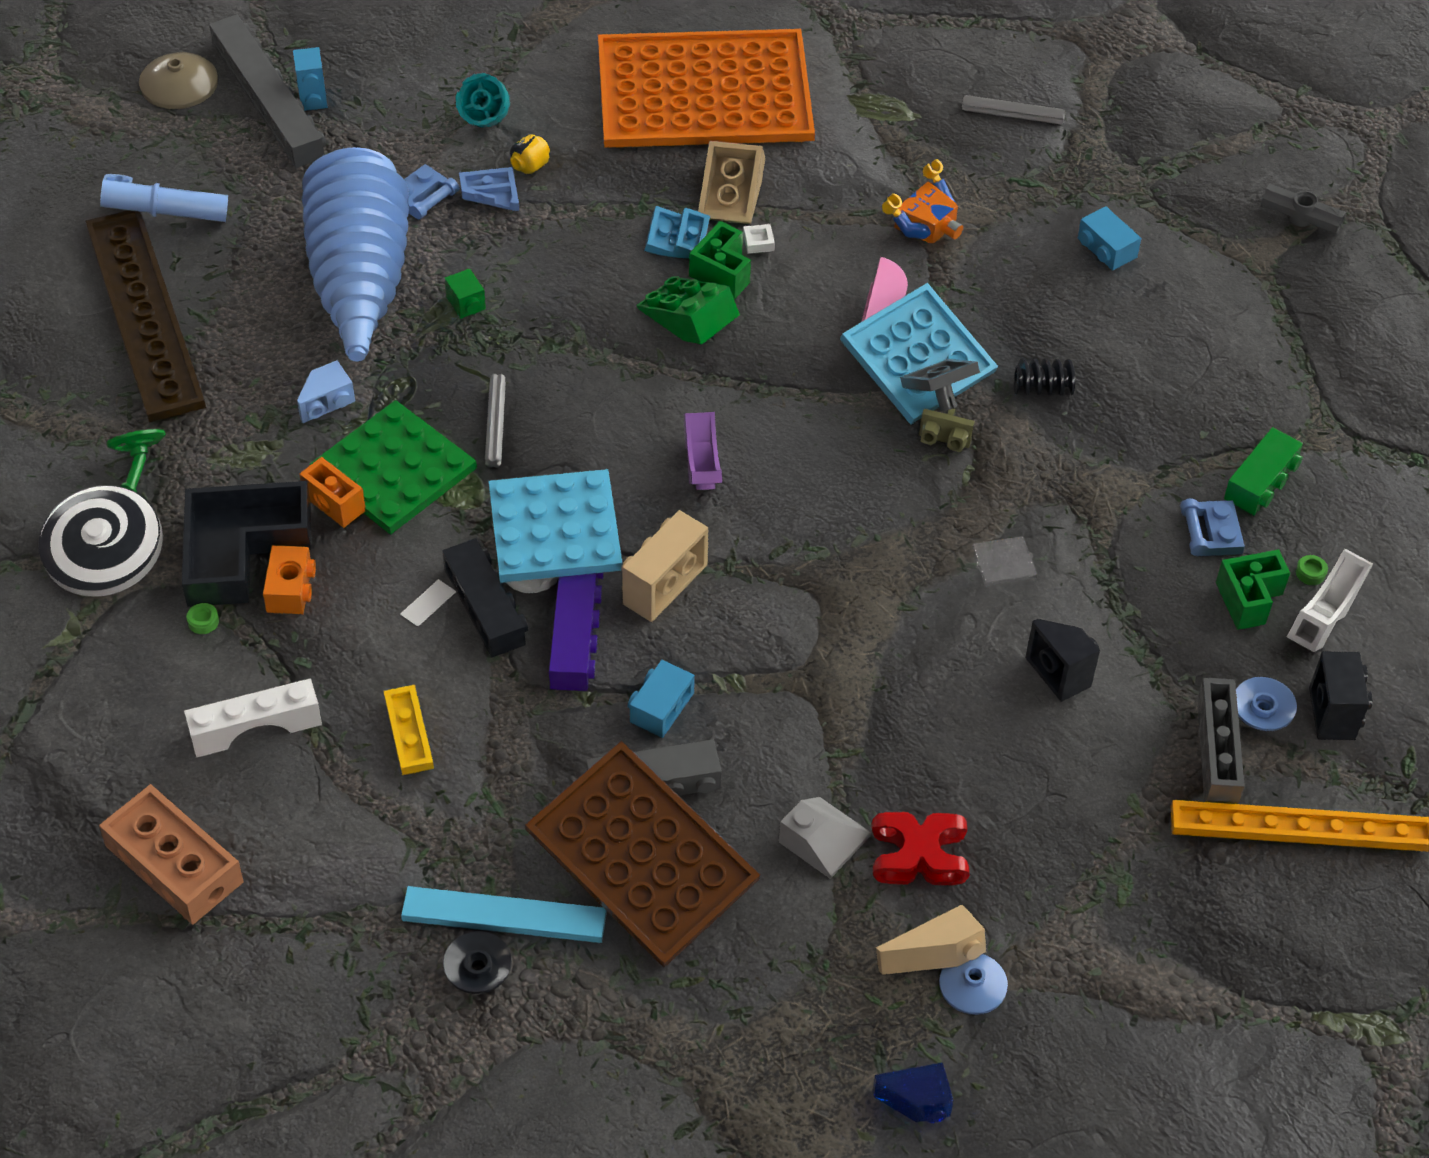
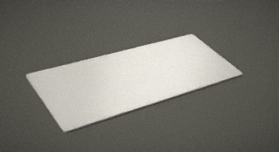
[400,579,456,626]

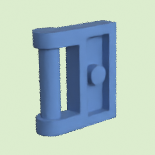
[404,164,460,220]
[1180,499,1245,556]

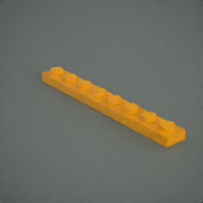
[1171,800,1429,852]

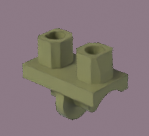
[919,408,975,452]

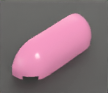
[861,257,908,322]

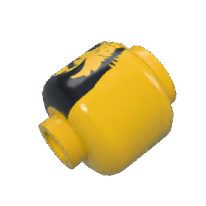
[510,134,550,174]

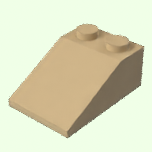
[698,141,765,224]

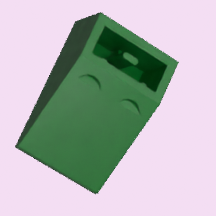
[636,276,740,345]

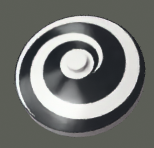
[39,485,163,597]

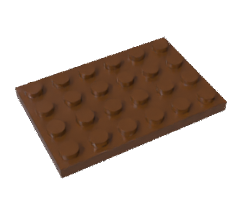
[525,741,760,968]

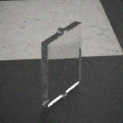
[972,536,1037,586]

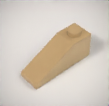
[876,905,986,975]

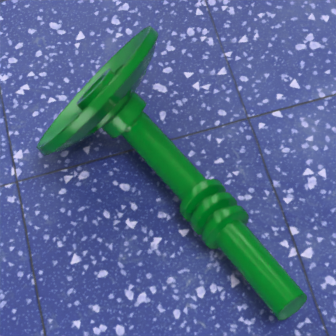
[106,429,166,492]

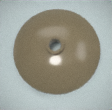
[139,52,218,109]

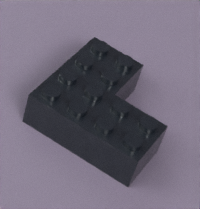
[182,481,311,607]

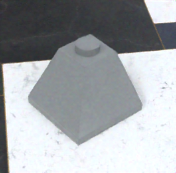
[779,797,871,879]

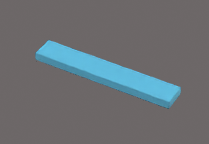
[401,886,607,943]

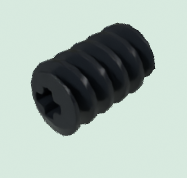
[1014,358,1076,396]

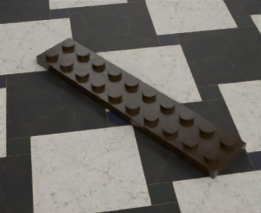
[85,210,206,422]

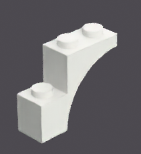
[1287,549,1373,652]

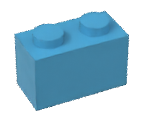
[293,47,328,111]
[1077,206,1141,271]
[628,660,695,738]

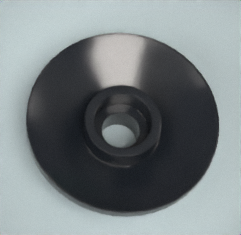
[443,931,512,994]

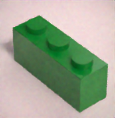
[1224,427,1303,516]

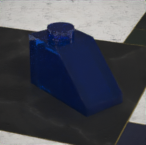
[872,1062,954,1123]

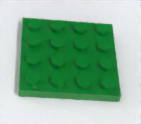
[309,400,477,535]

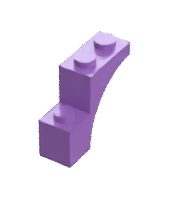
[684,412,722,490]

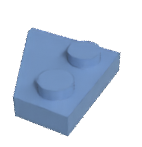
[459,167,519,211]

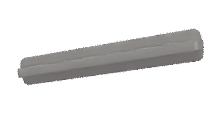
[962,95,1065,125]
[485,374,506,468]

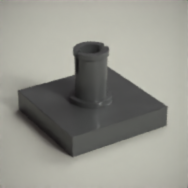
[900,359,980,411]

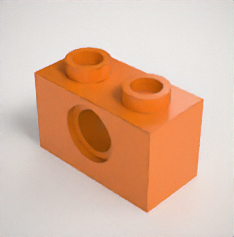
[299,457,365,528]
[263,545,316,614]

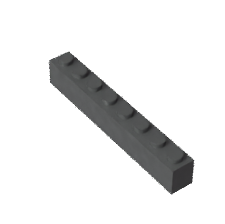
[209,14,326,168]

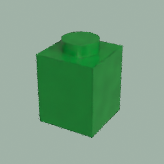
[445,268,486,319]

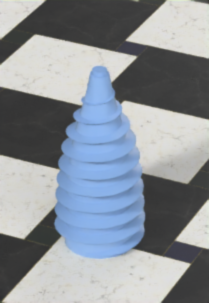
[302,147,409,362]

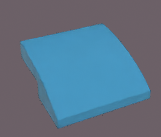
[644,206,710,258]

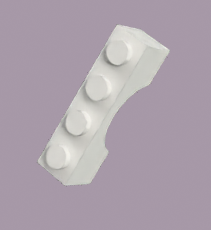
[184,678,322,758]

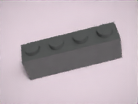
[1197,678,1244,804]
[587,739,722,797]

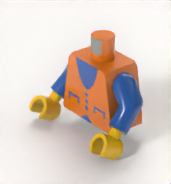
[882,159,963,243]

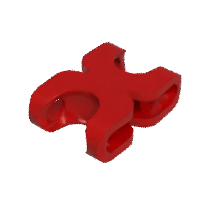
[872,812,970,885]

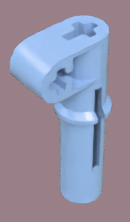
[100,174,228,222]

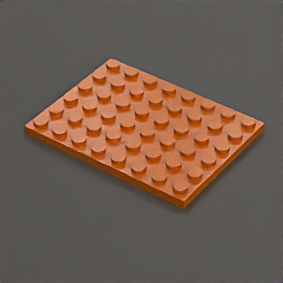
[598,29,815,148]

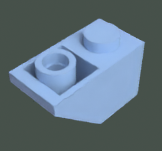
[297,360,355,423]

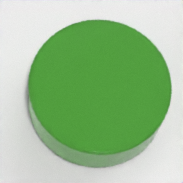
[1296,555,1328,585]
[186,603,219,634]

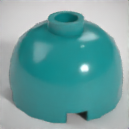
[456,73,510,128]

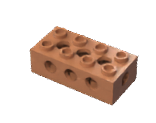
[99,784,244,925]

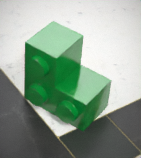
[689,221,751,299]
[1215,549,1290,630]

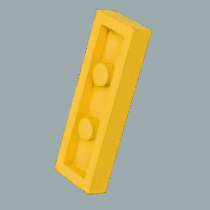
[384,685,434,775]

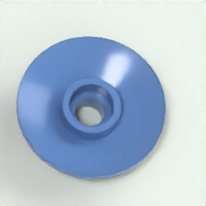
[1236,677,1297,731]
[939,954,1008,1015]

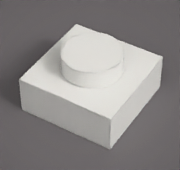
[743,224,775,254]

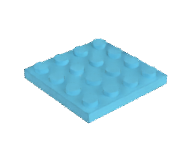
[840,283,998,425]
[489,469,622,583]

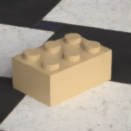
[621,510,708,622]

